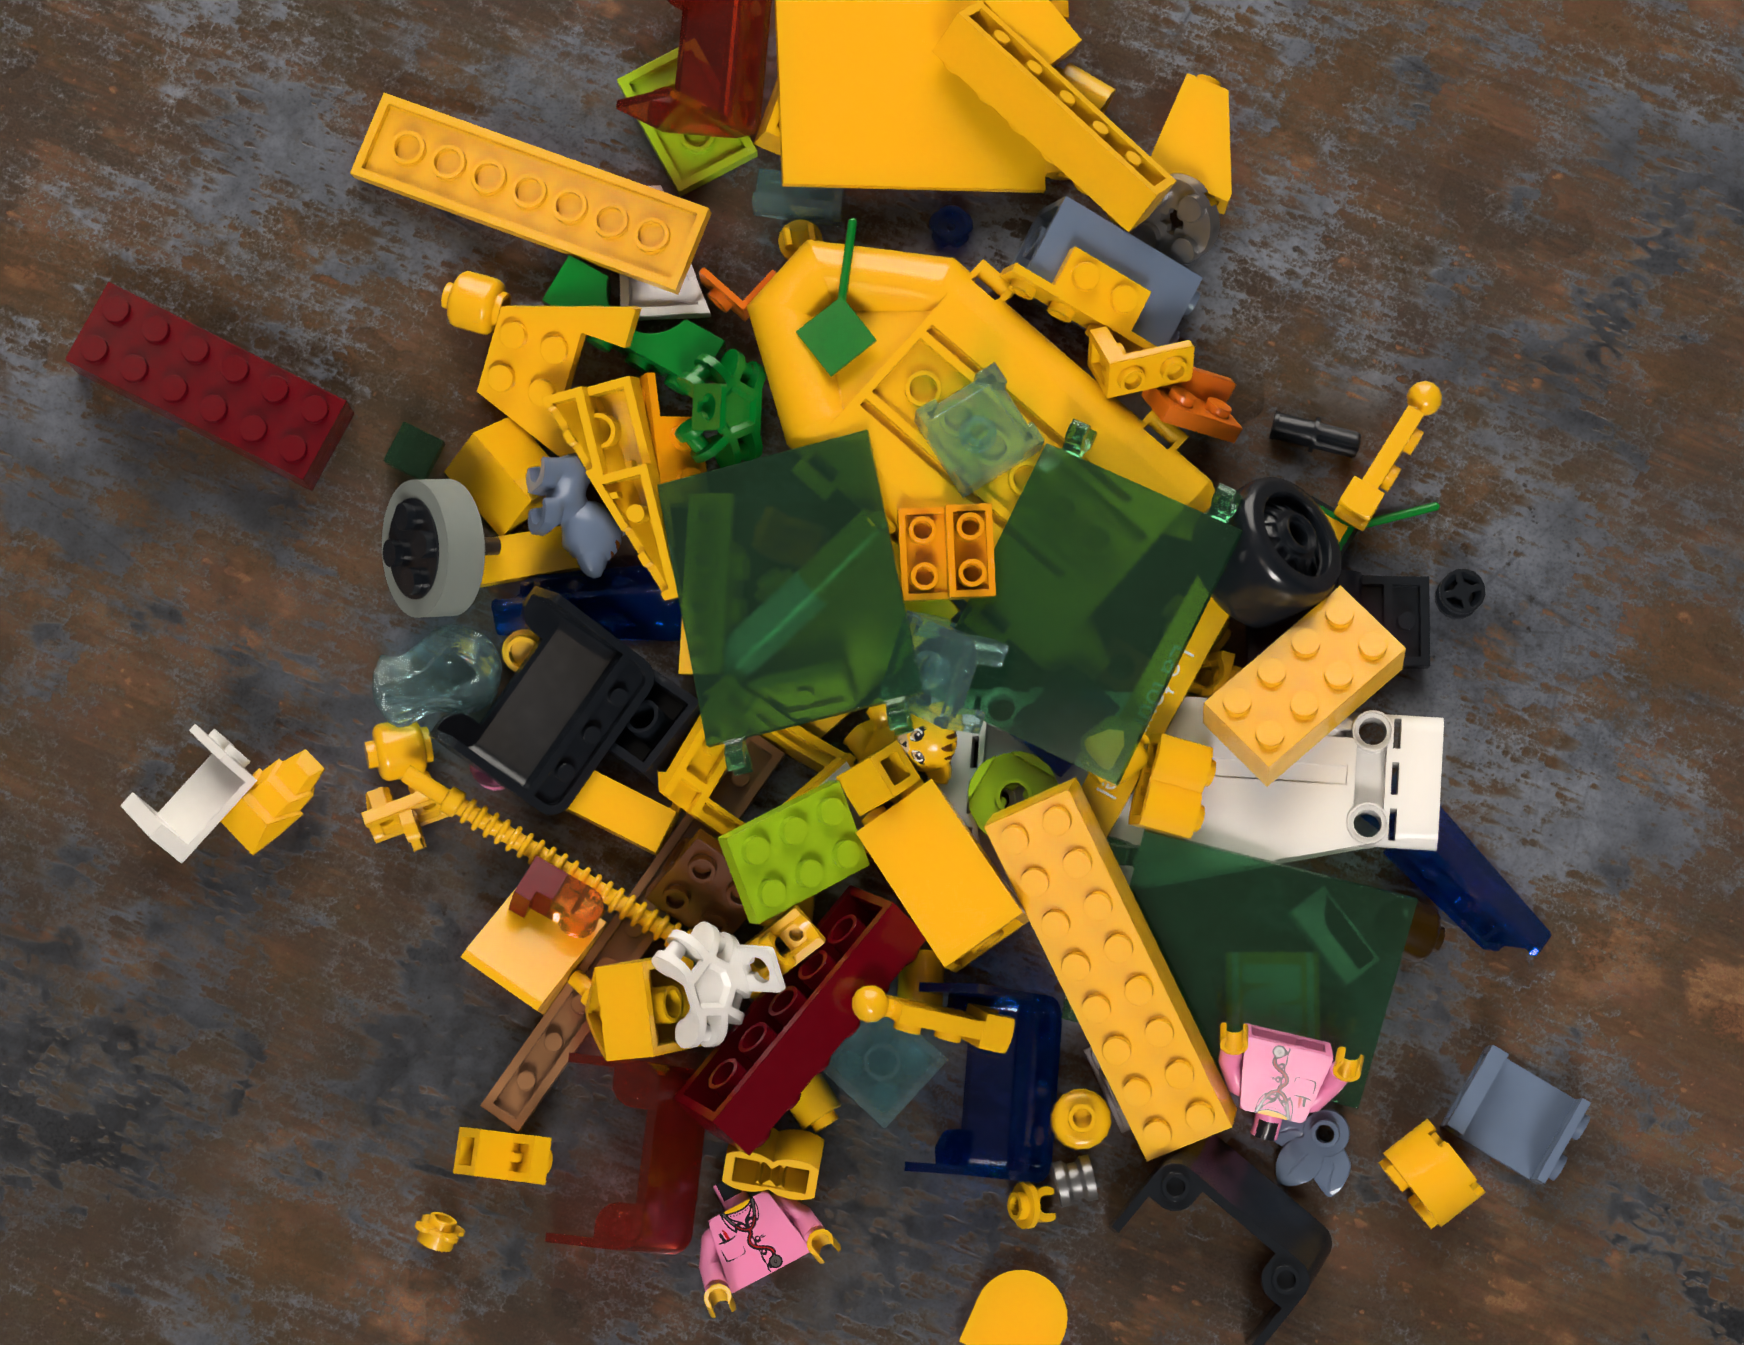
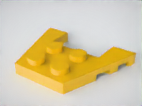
[477,305,642,457]

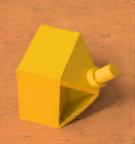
[568,956,702,1061]

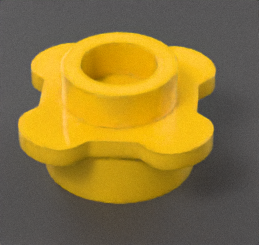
[415,1212,465,1252]

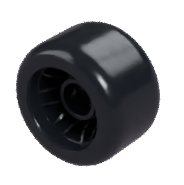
[1193,477,1341,629]

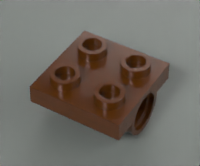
[645,829,747,935]

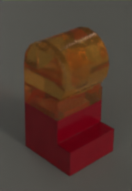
[508,856,604,938]

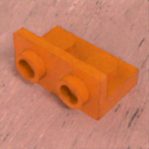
[1141,367,1243,443]

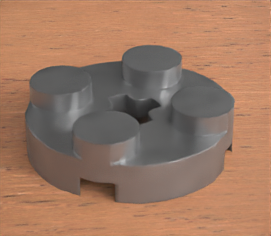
[1134,173,1220,265]

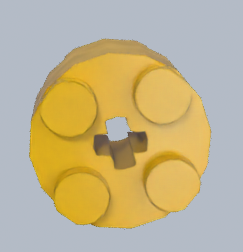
[1378,1119,1486,1229]

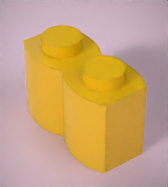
[1128,733,1216,839]
[722,1128,825,1200]

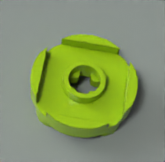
[968,751,1059,836]

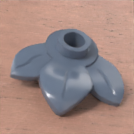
[1274,1109,1351,1197]

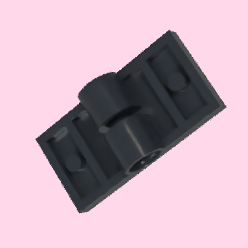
[1246,570,1430,669]

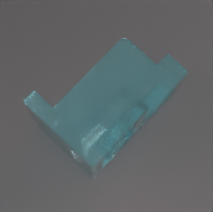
[752,168,847,227]

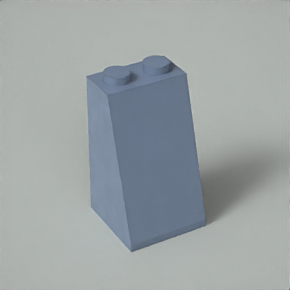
[1011,196,1203,347]

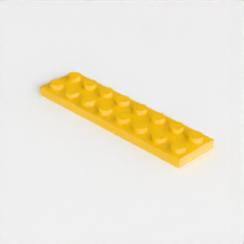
[350,93,712,295]

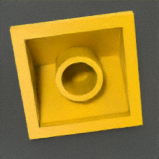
[444,417,549,536]

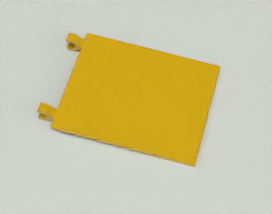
[774,0,1070,193]

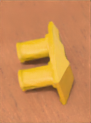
[220,749,325,856]

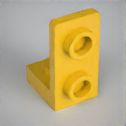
[1087,326,1195,399]

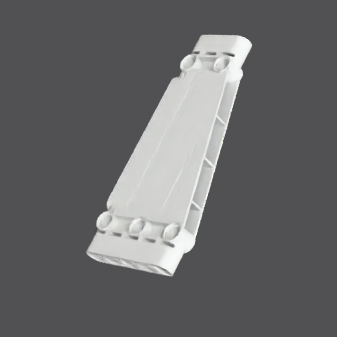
[928,687,1444,900]

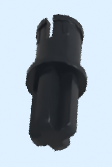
[1269,410,1361,458]

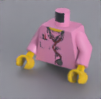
[1218,1022,1365,1141]
[699,1181,841,1318]

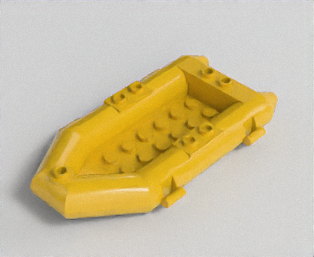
[747,240,1220,683]

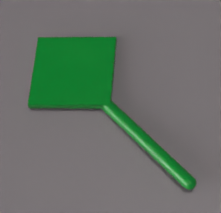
[796,218,877,377]

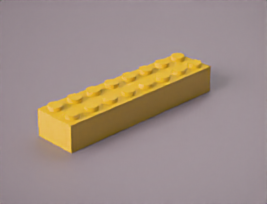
[984,777,1237,1162]

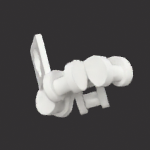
[651,921,786,1049]

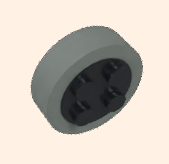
[382,479,501,618]

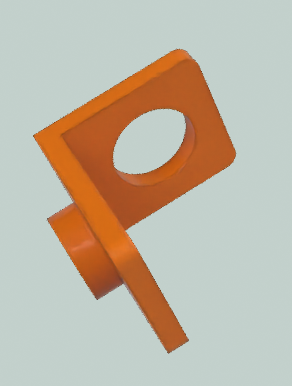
[699,267,777,322]

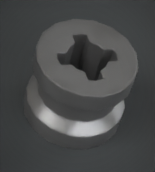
[1051,1154,1098,1208]

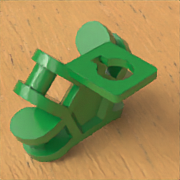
[674,349,766,472]

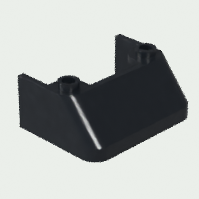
[1107,1134,1332,1345]

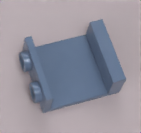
[1440,1045,1591,1184]

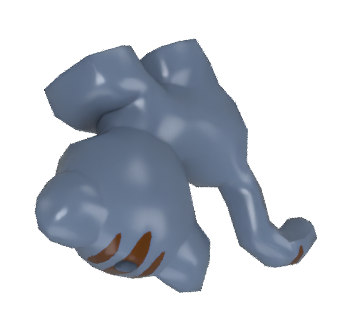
[526,453,626,579]

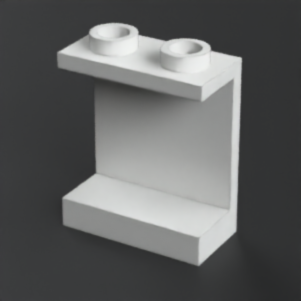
[120,724,258,864]

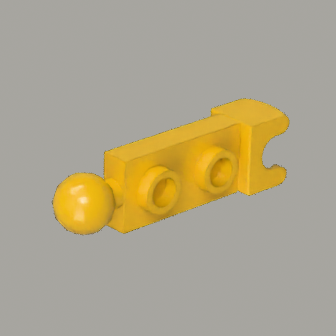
[1333,381,1442,531]
[852,985,1015,1054]

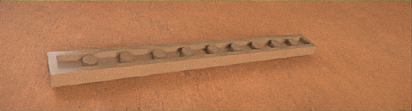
[480,729,786,1133]

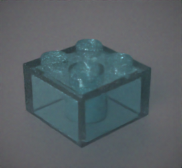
[822,1017,948,1130]

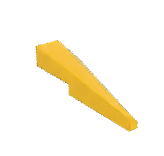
[541,375,684,600]

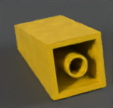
[855,779,1029,973]

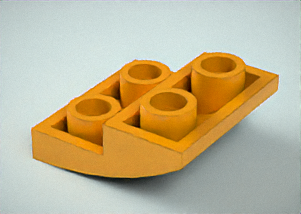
[897,503,996,602]

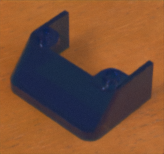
[904,982,1062,1183]

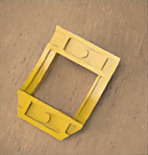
[657,676,856,836]

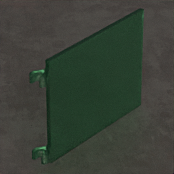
[923,419,1243,786]
[657,430,924,776]
[1061,829,1418,1109]

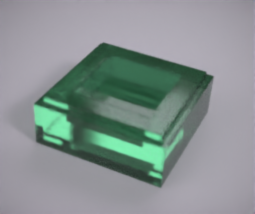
[383,422,446,480]

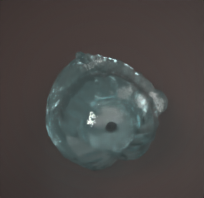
[372,624,502,728]

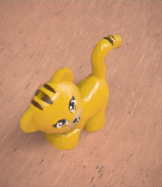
[843,689,957,804]

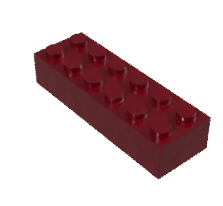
[65,282,355,491]
[673,885,926,1156]

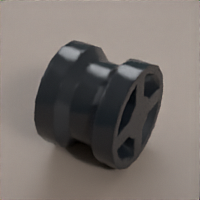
[1435,569,1486,619]

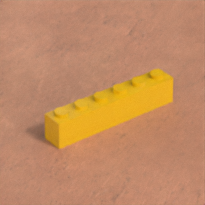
[932,0,1177,232]

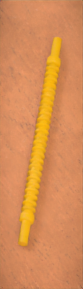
[401,765,760,1000]

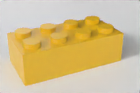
[1203,585,1406,787]

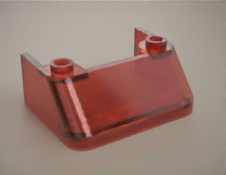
[616,0,772,139]
[545,1052,706,1255]

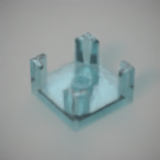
[914,362,1045,498]
[878,610,1009,734]

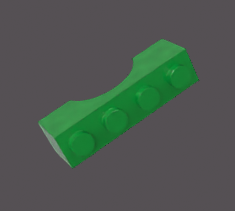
[542,255,727,396]

